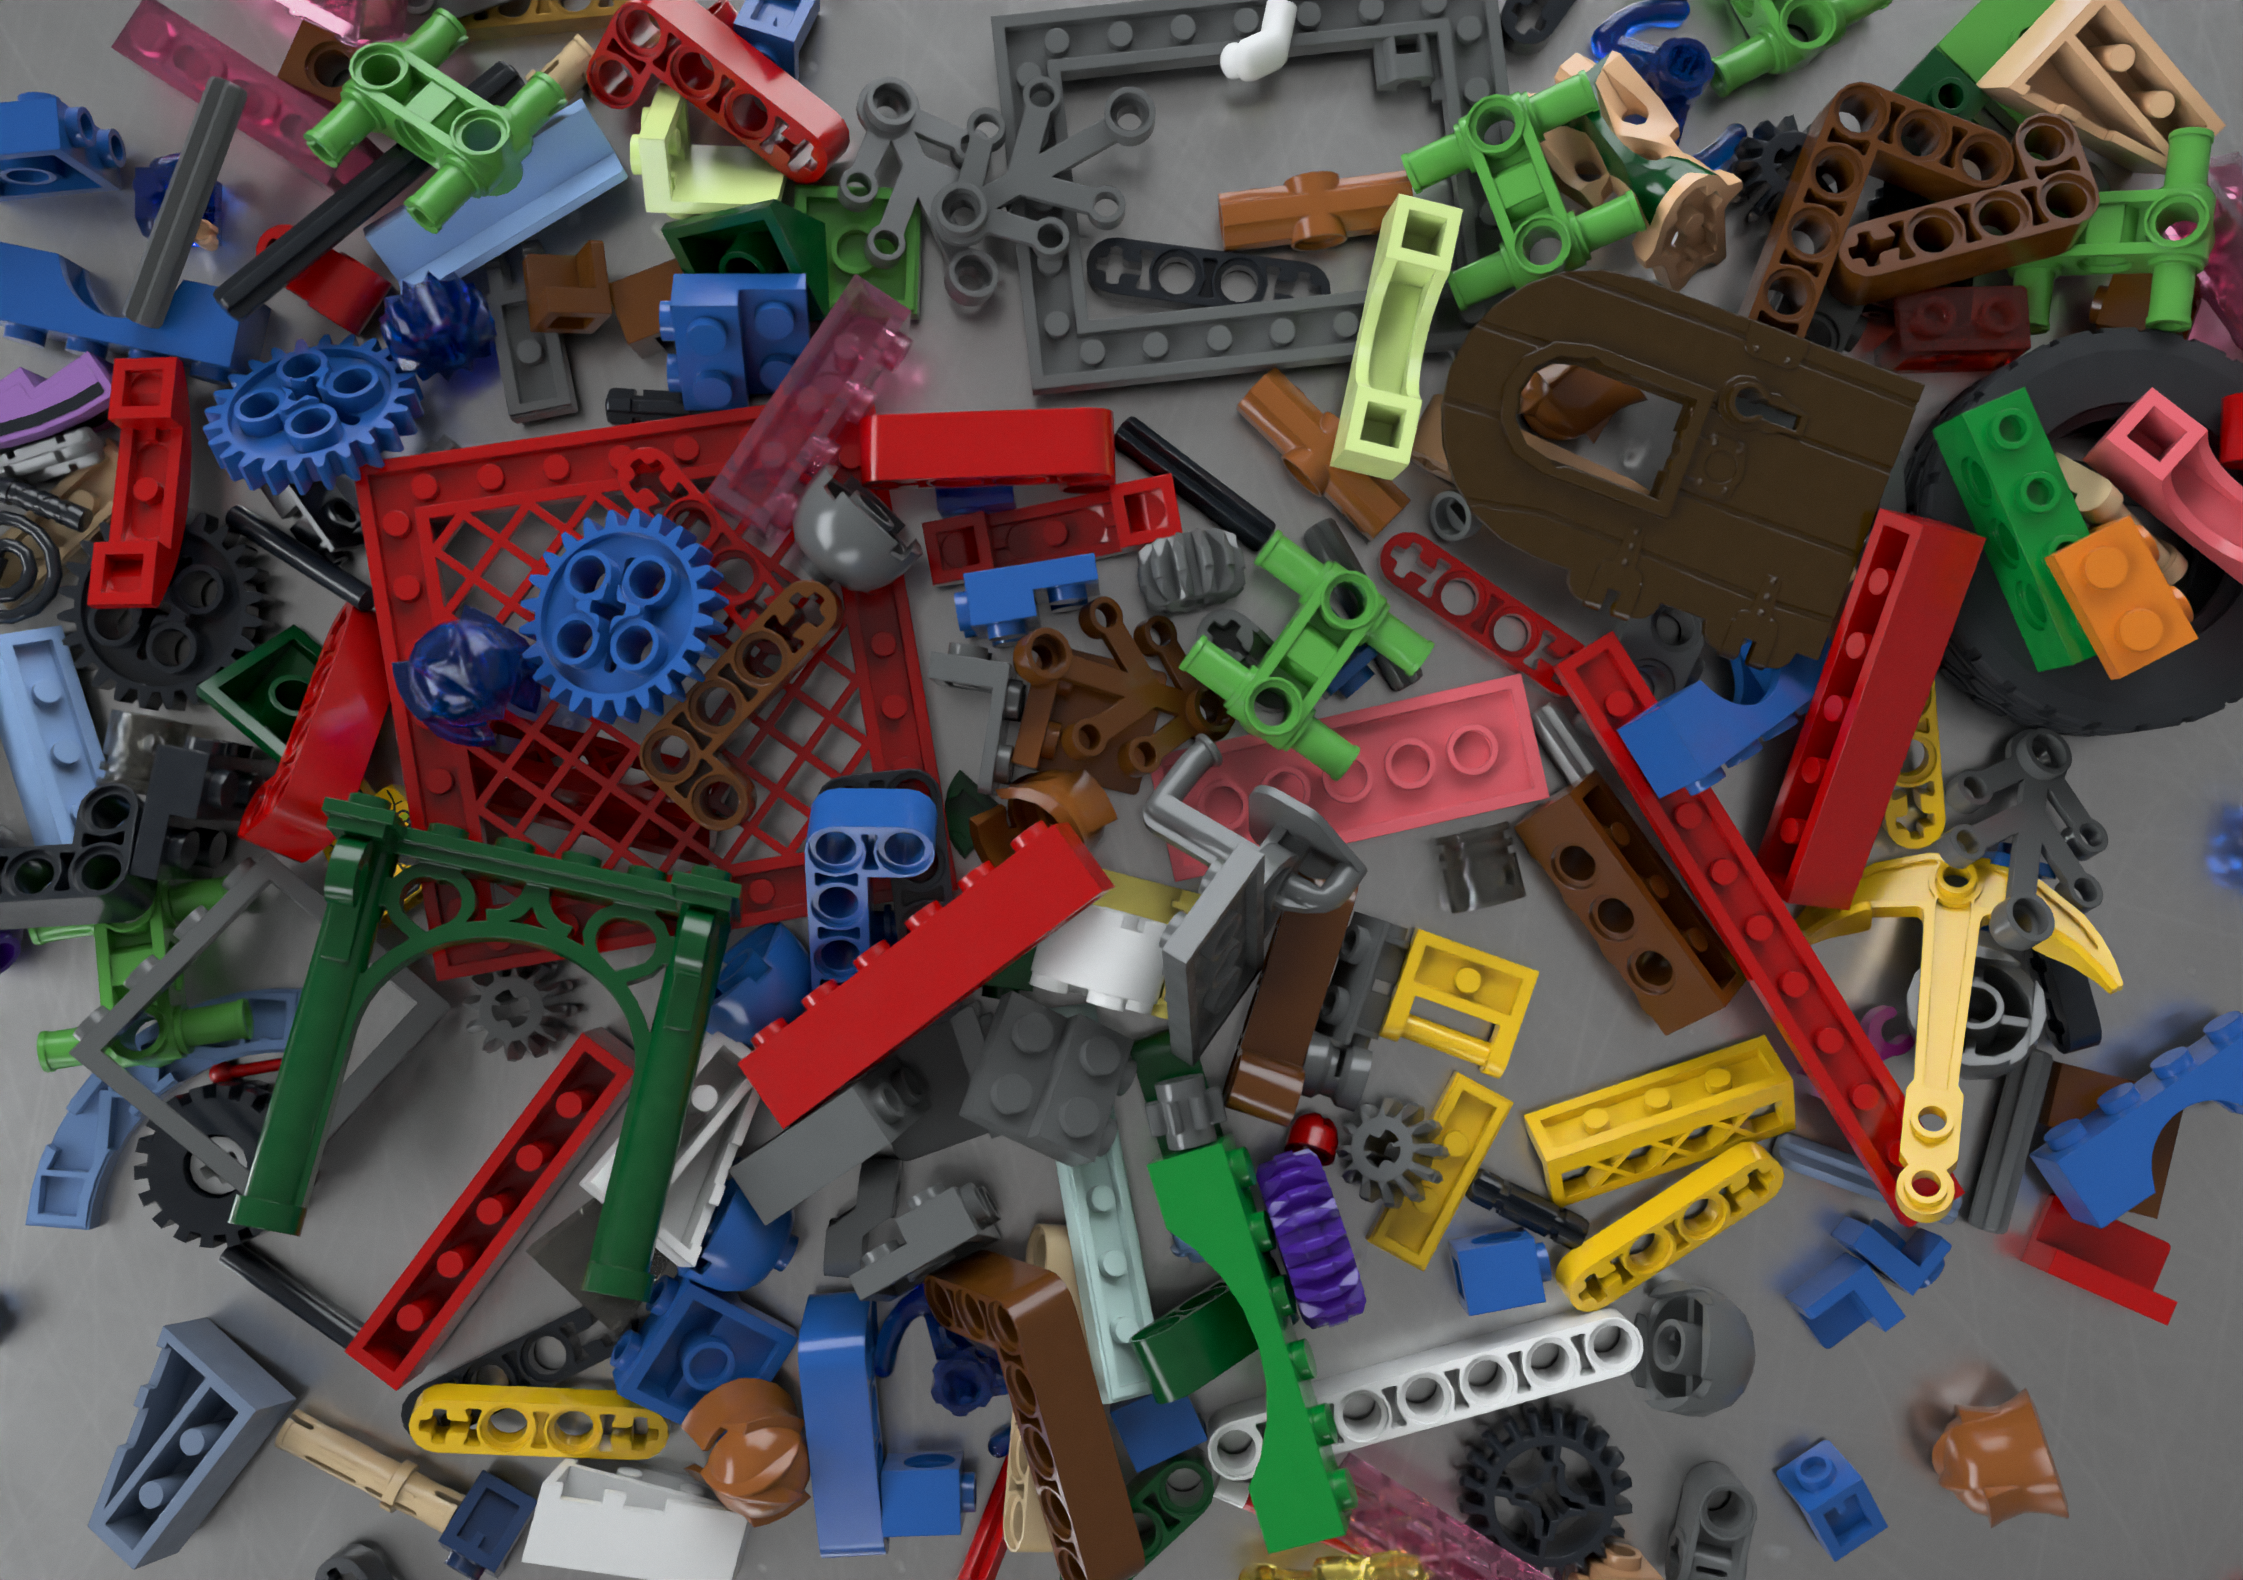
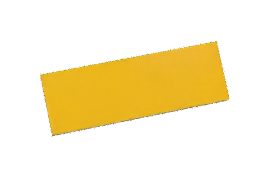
[1365,1070,1514,1272]

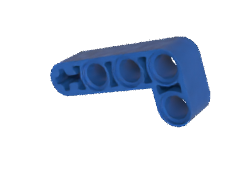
[804,788,938,991]
[798,1291,890,1559]

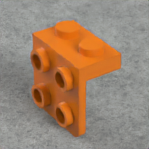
[2044,515,2199,680]

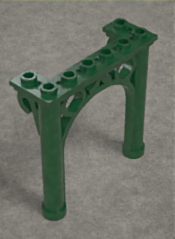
[227,792,743,1303]

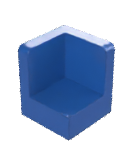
[1785,1252,1906,1349]
[1110,1394,1208,1473]

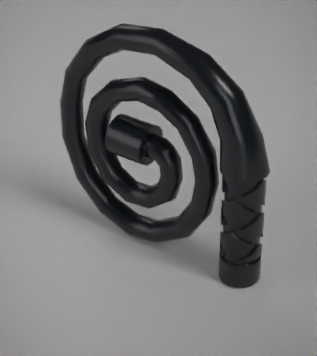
[0,476,93,624]

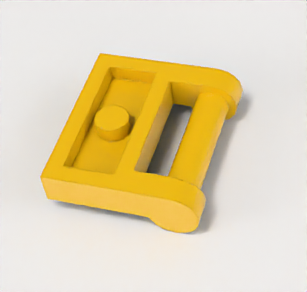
[1379,928,1539,1079]

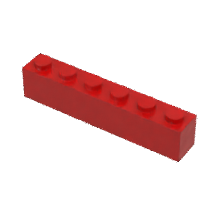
[1756,508,1986,910]
[737,820,1115,1129]
[344,1027,635,1391]

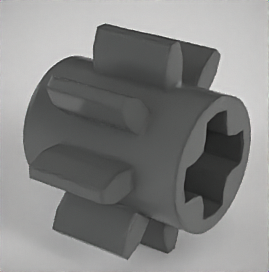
[1144,1073,1227,1150]

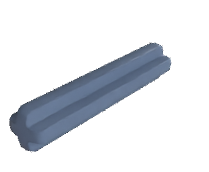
[1772,1132,1962,1225]

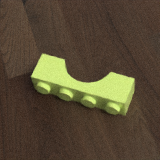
[1330,193,1463,481]

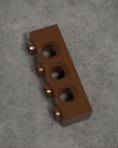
[1513,769,1747,1036]

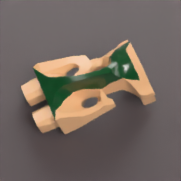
[1513,51,1743,292]

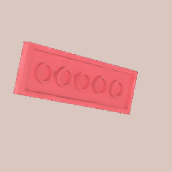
[1150,673,1550,882]

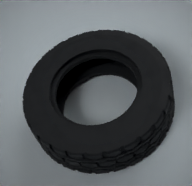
[1904,327,2243,737]

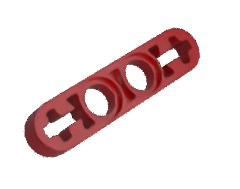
[617,447,808,656]
[1377,532,1585,698]

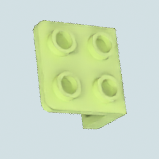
[630,83,787,220]

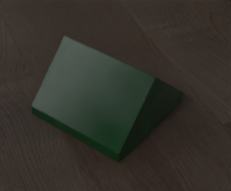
[661,199,830,322]
[196,624,389,764]

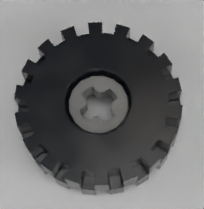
[134,1078,319,1248]

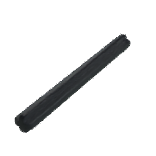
[213,61,525,322]

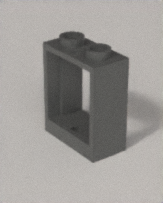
[728,1056,930,1226]

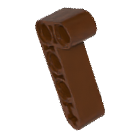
[1827,113,2100,306]
[639,580,844,831]
[1222,872,1359,1127]

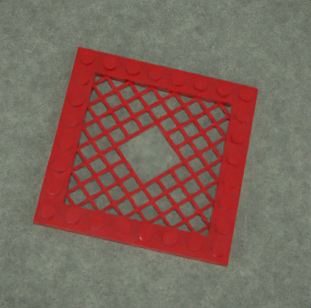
[354,389,958,982]

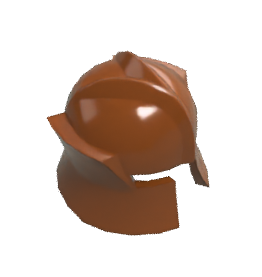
[1519,364,1648,444]
[969,768,1118,868]
[680,1378,811,1528]
[1932,1388,2069,1528]

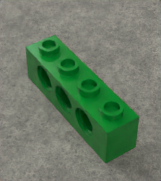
[1932,387,2097,672]

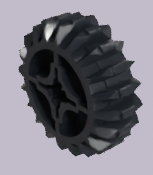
[1456,1402,1633,1580]

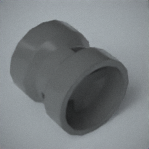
[1301,1032,1373,1112]

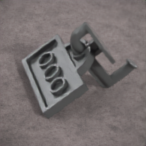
[1142,734,1368,1067]

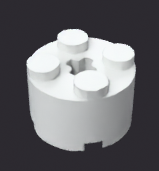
[1029,904,1168,1015]

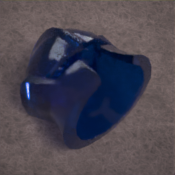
[392,605,542,747]

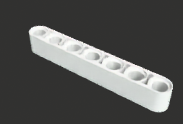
[1206,1305,1644,1481]

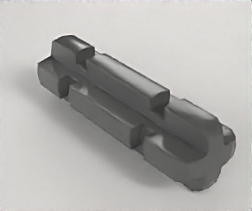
[0,427,107,484]

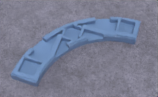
[25,988,303,1230]

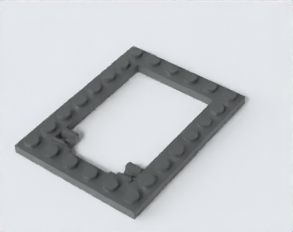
[991,0,1531,396]

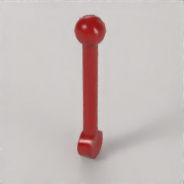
[209,1058,282,1083]

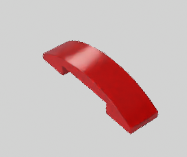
[87,357,192,609]
[922,473,1183,587]

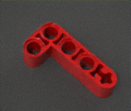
[586,0,850,184]
[859,407,1116,494]
[238,602,390,864]

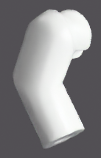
[1220,0,1297,82]

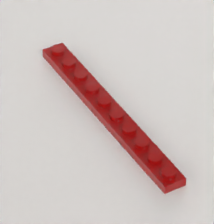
[1552,631,1965,1228]

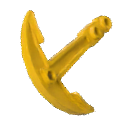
[1795,852,2124,1223]

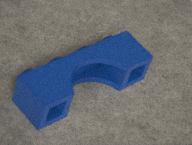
[0,242,271,386]
[1617,636,1832,799]
[2029,1011,2243,1229]

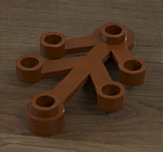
[1013,596,1236,778]

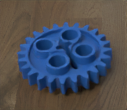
[203,334,424,495]
[519,508,729,725]

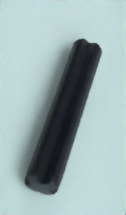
[1114,416,1276,552]

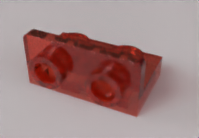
[1874,285,2031,374]

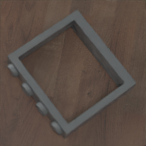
[69,851,451,1195]

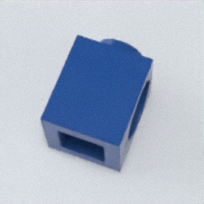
[1447,1227,1552,1316]
[881,1451,977,1537]

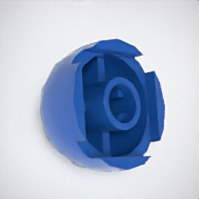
[707,922,812,1048]
[677,1156,799,1292]

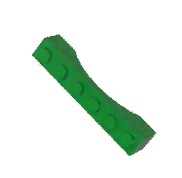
[1147,1132,1358,1554]

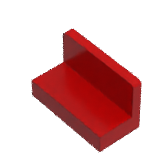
[2020,1193,2178,1326]

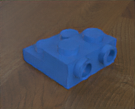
[0,92,126,202]
[659,274,814,411]
[954,553,1100,647]
[610,1272,799,1442]

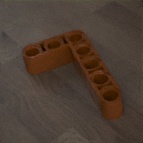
[1736,82,2015,399]
[923,1250,1145,1580]

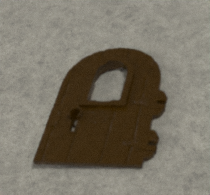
[1441,269,1925,671]

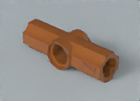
[1217,170,1413,252]
[1236,367,1411,541]

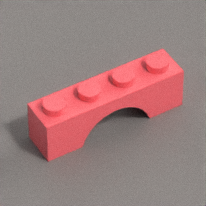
[2082,387,2243,585]

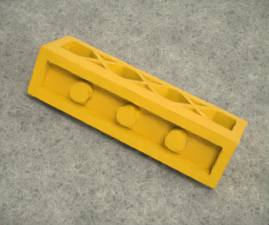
[1524,1035,1796,1208]

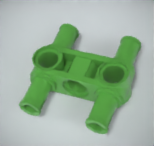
[1704,0,1893,98]
[303,8,568,234]
[1401,69,1647,311]
[2006,127,2216,335]
[1178,530,1435,782]
[28,874,254,1073]

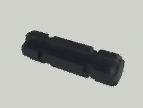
[605,388,722,426]
[1465,1168,1590,1250]

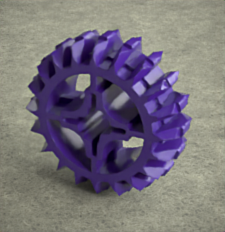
[1256,1148,1366,1329]

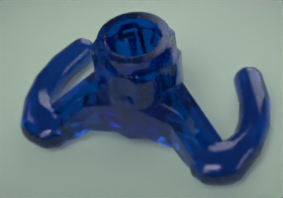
[1591,0,1747,171]
[874,1283,1011,1458]

